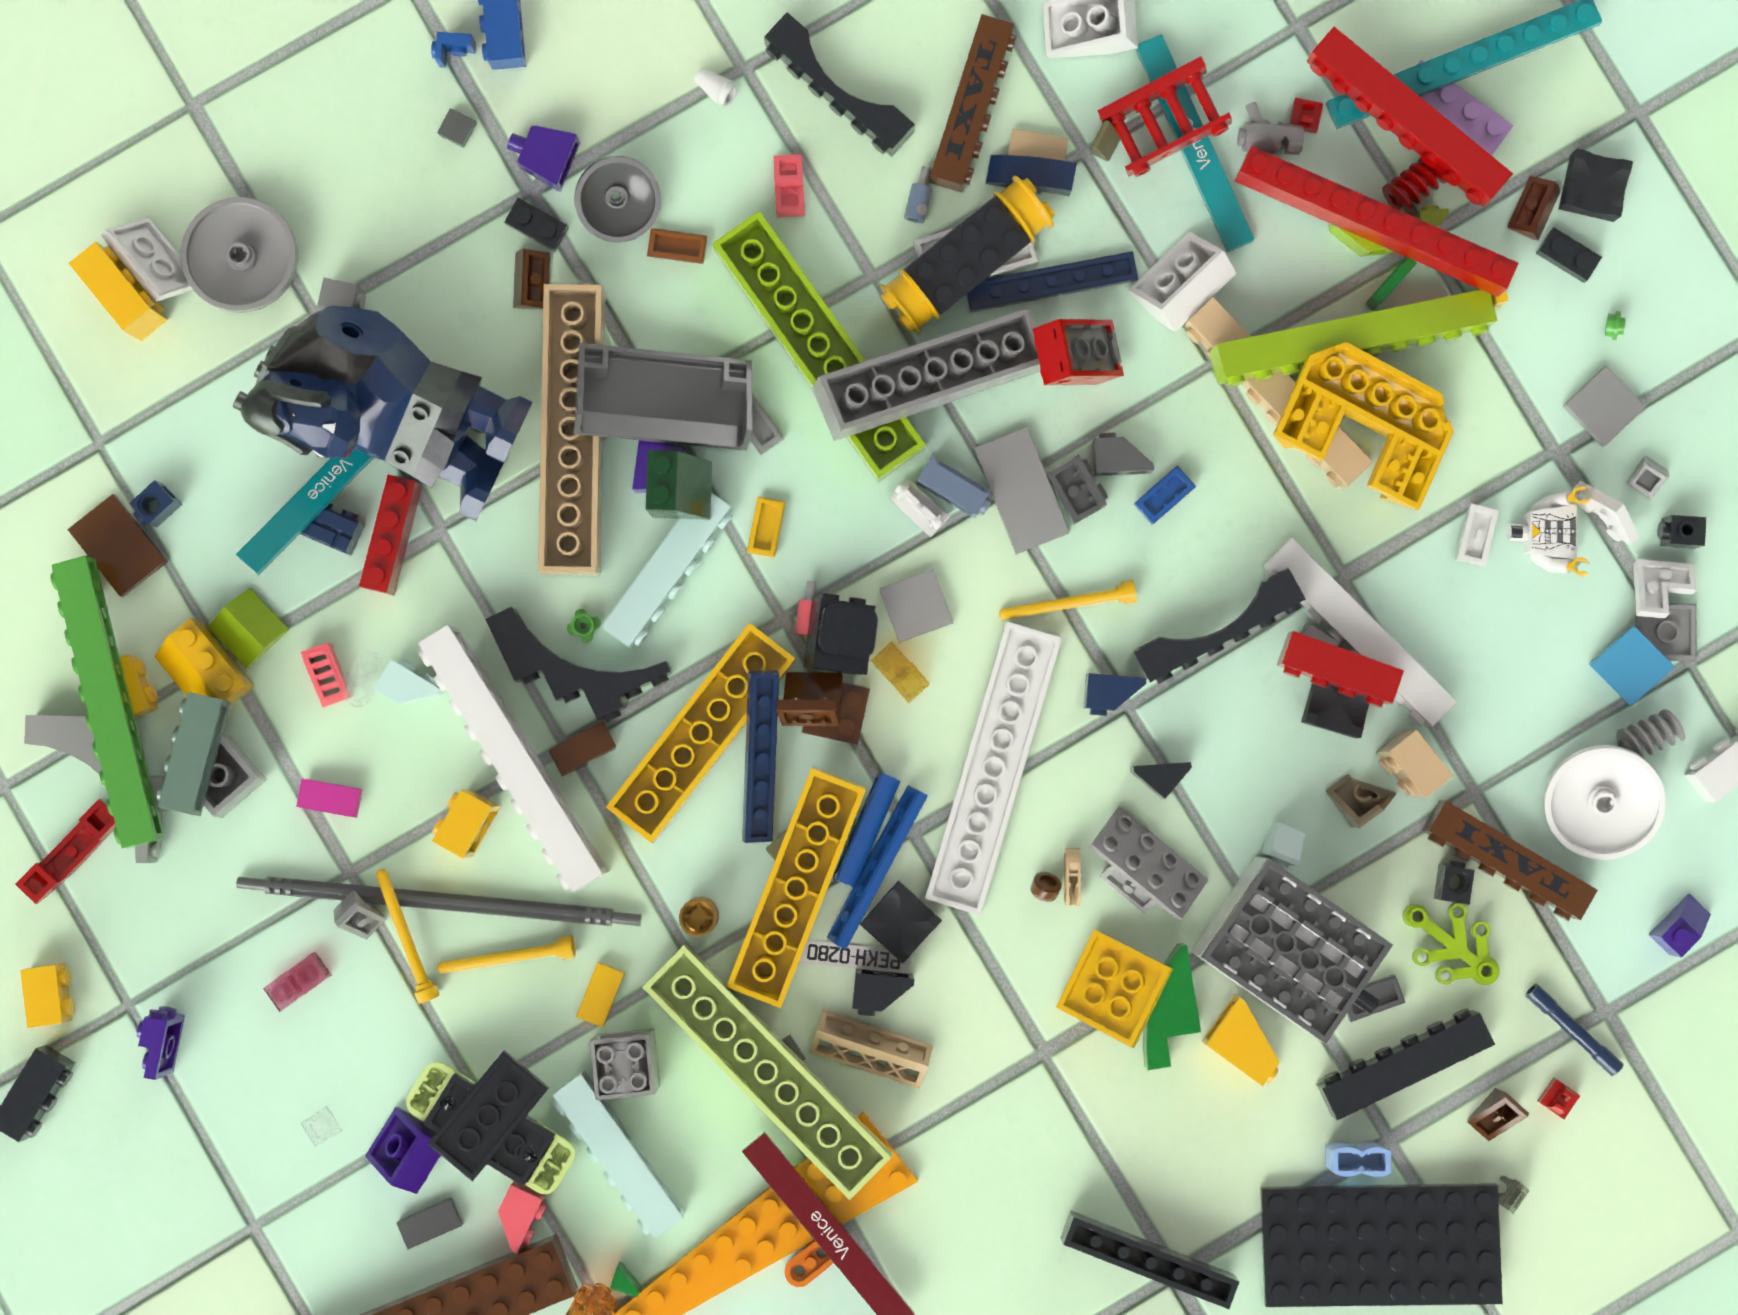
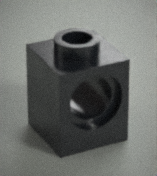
[1434,860,1475,905]

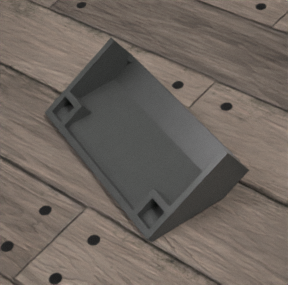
[573,343,753,451]

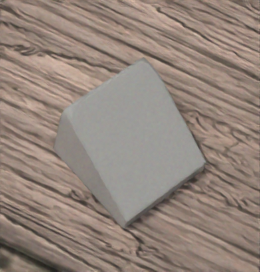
[1627,455,1669,499]

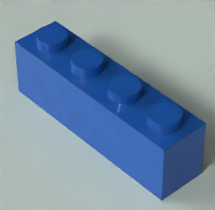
[478,0,526,70]

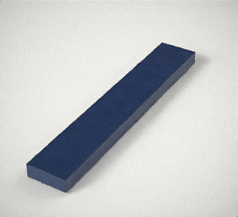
[967,251,1138,313]
[742,670,779,843]

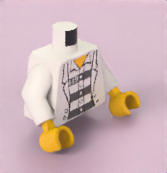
[1507,486,1591,577]

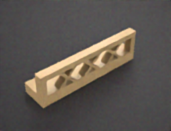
[809,1009,933,1089]

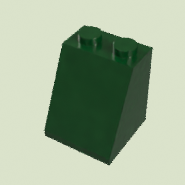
[646,450,712,520]

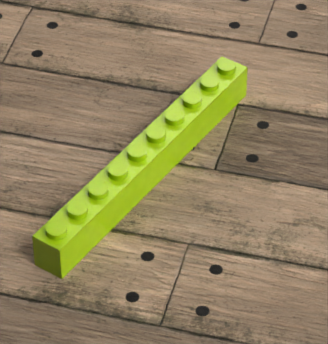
[1209,290,1498,387]

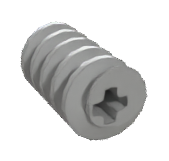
[1616,709,1685,758]

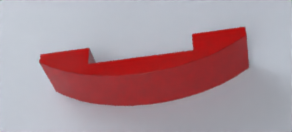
[15,799,116,904]

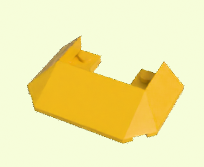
[1273,342,1454,510]

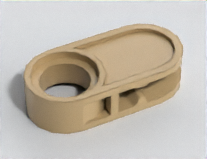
[1064,848,1081,906]

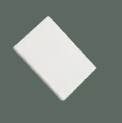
[101,217,193,302]

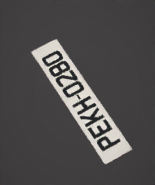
[799,940,911,974]

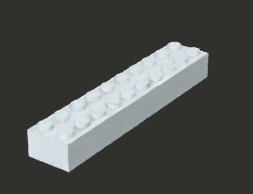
[418,624,609,893]

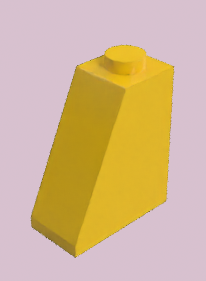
[1202,995,1280,1086]

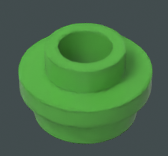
[1605,311,1626,340]

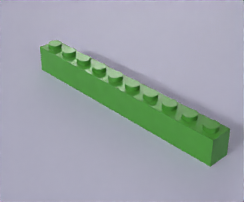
[50,556,165,849]

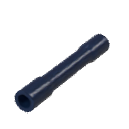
[1525,983,1624,1076]

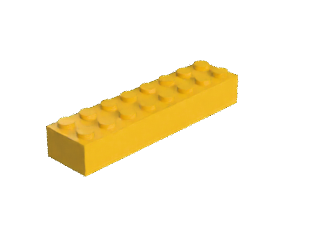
[606,623,796,843]
[726,766,867,1008]

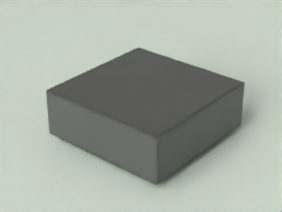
[437,108,477,148]

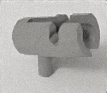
[1237,102,1304,155]

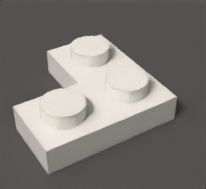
[1573,481,1640,545]
[1633,559,1696,618]

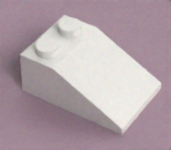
[1042,0,1138,58]

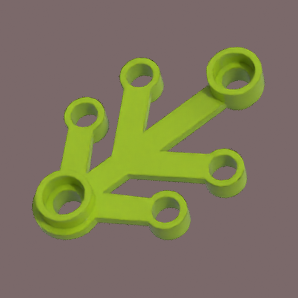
[1402,903,1500,985]

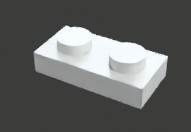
[1455,503,1499,567]

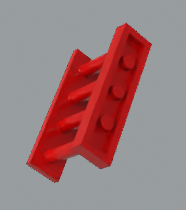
[1097,56,1232,177]

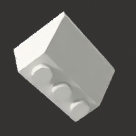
[1128,231,1237,332]

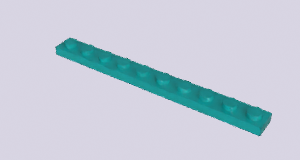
[1325,0,1603,130]

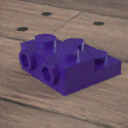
[137,1006,185,1080]

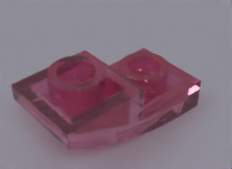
[263,952,332,1012]

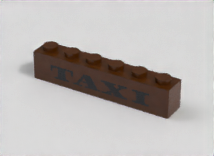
[929,14,1017,193]
[1422,800,1598,921]

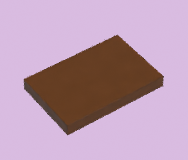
[67,494,168,597]

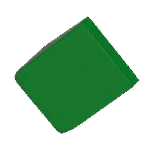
[610,1261,642,1297]

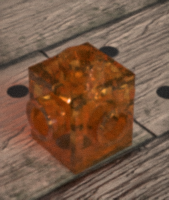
[565,1283,619,1315]

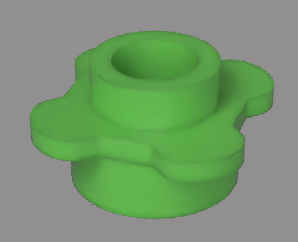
[567,609,601,643]

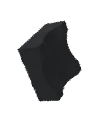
[1558,148,1633,222]
[1301,683,1369,739]
[860,880,942,964]

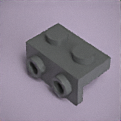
[1046,455,1108,525]

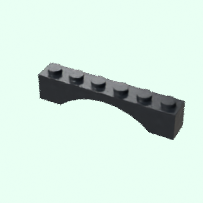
[764,12,915,157]
[1133,568,1306,684]

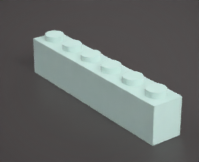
[601,493,733,649]
[552,1070,685,1239]

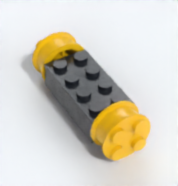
[879,176,1055,335]

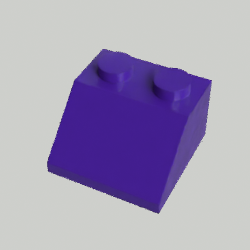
[365,1107,441,1194]

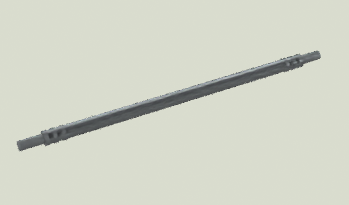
[236,877,642,926]

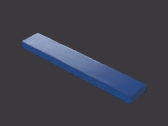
[827,785,928,950]

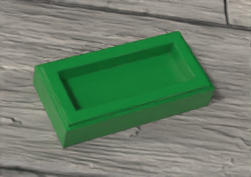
[1366,257,1417,311]

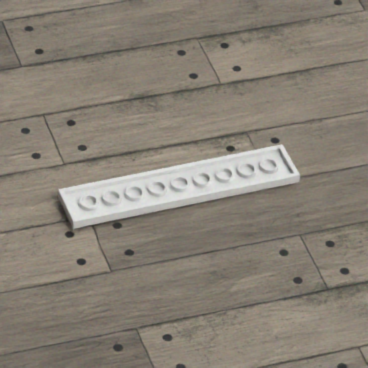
[925,622,1062,916]

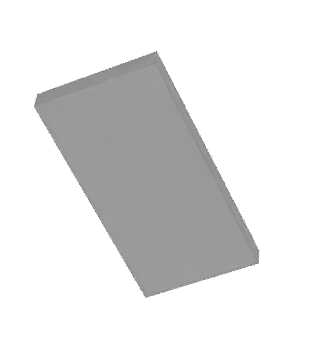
[974,427,1069,555]

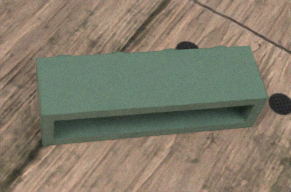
[157,692,231,816]

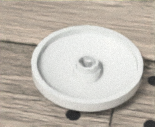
[1543,745,1666,860]

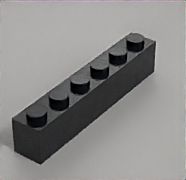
[1317,1008,1495,1121]
[1060,1210,1240,1309]

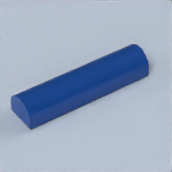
[833,772,901,888]

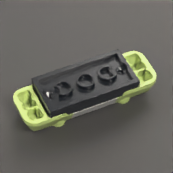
[406,1062,576,1194]

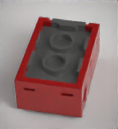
[1032,319,1124,386]

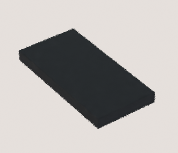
[427,1050,550,1182]

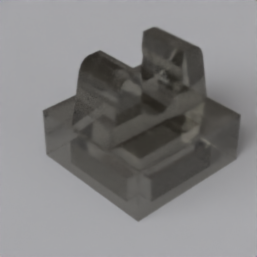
[1498,1176,1530,1214]

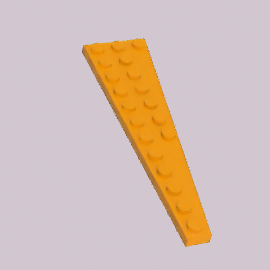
[611,1111,918,1315]

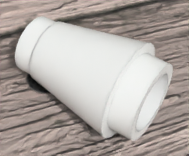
[694,68,738,107]

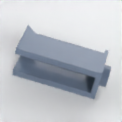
[916,452,992,518]

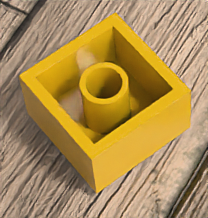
[432,789,501,859]

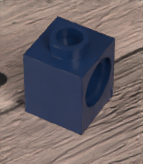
[129,480,183,528]

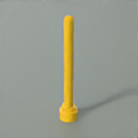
[999,580,1137,620]
[376,869,440,1004]
[437,935,576,973]

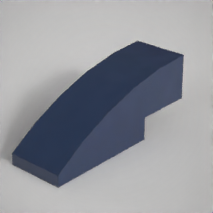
[985,155,1077,197]

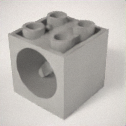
[590,1028,660,1100]

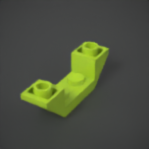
[1328,205,1449,257]

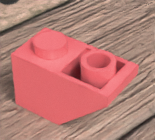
[498,1181,547,1254]

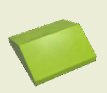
[207,588,290,669]

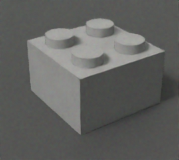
[204,734,267,818]

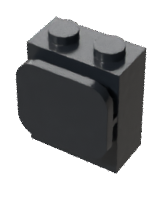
[803,593,878,675]

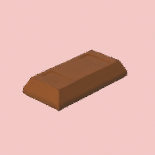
[647,228,707,264]

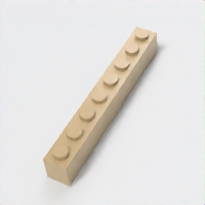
[1184,297,1373,490]

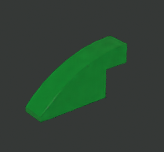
[1143,943,1201,1070]

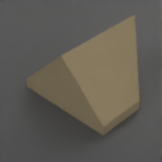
[1326,774,1397,828]

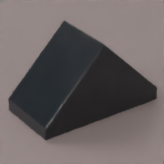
[1130,762,1192,799]

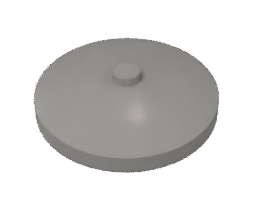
[181,197,298,313]

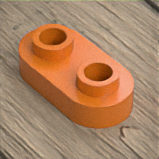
[785,1240,833,1287]

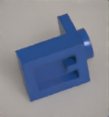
[431,32,476,68]

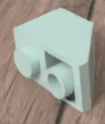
[373,658,446,705]
[1260,821,1305,869]

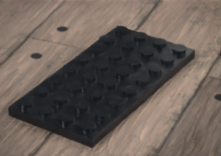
[1260,1183,1503,1307]

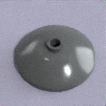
[574,156,661,243]

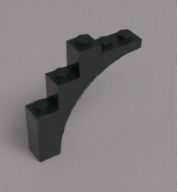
[485,607,673,723]

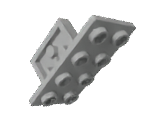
[1090,807,1208,920]

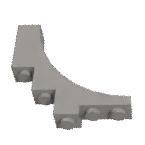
[24,715,166,863]

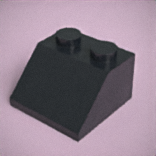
[852,968,915,1016]

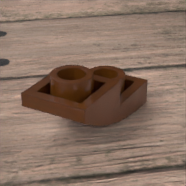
[549,722,616,777]

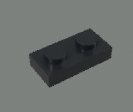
[504,198,569,252]
[1536,227,1602,283]

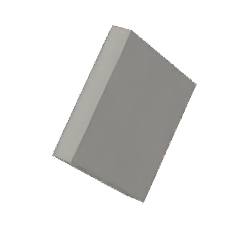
[1563,366,1646,447]
[879,569,953,643]
[1636,603,1697,662]

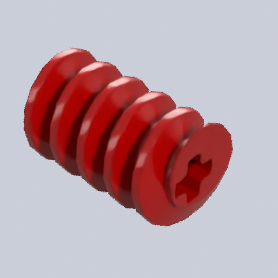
[1382,157,1447,211]

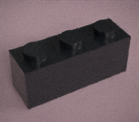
[0,1045,76,1142]

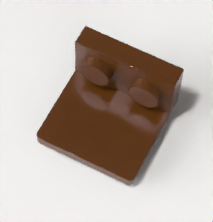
[776,672,843,726]

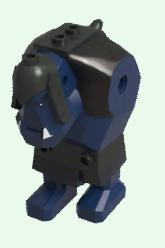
[233,305,533,521]

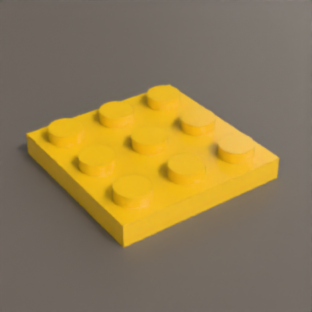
[1056,929,1173,1048]

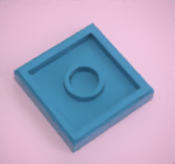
[1589,625,1675,706]

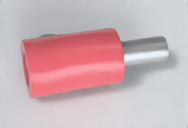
[794,580,816,636]

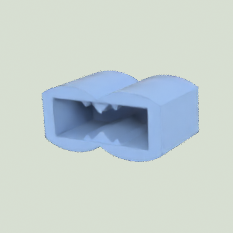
[1325,1141,1392,1177]

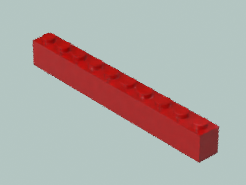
[1234,146,1519,297]

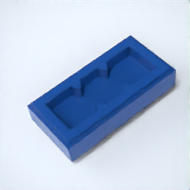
[1134,465,1196,525]

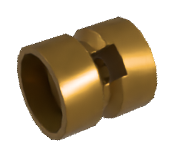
[679,896,719,937]

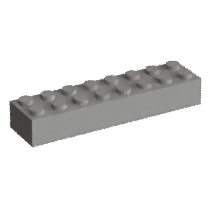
[812,308,1040,441]

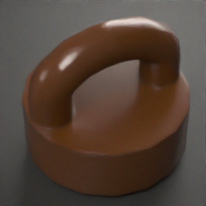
[1030,872,1062,902]

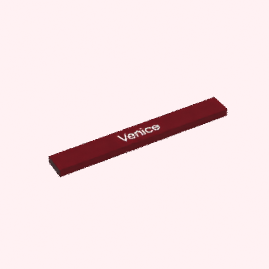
[742,1131,915,1315]

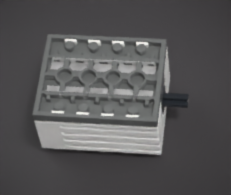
[1191,856,1393,1044]

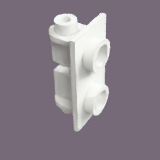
[889,478,950,538]

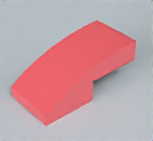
[773,154,805,218]

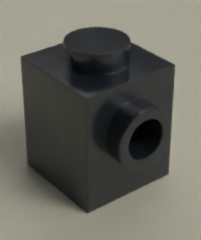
[1657,515,1706,549]

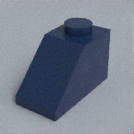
[1083,673,1147,716]

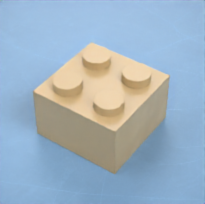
[1376,730,1454,798]

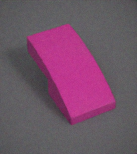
[296,778,363,818]

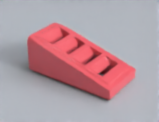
[301,643,351,707]

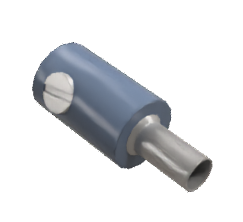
[904,166,932,223]

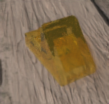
[870,641,930,704]

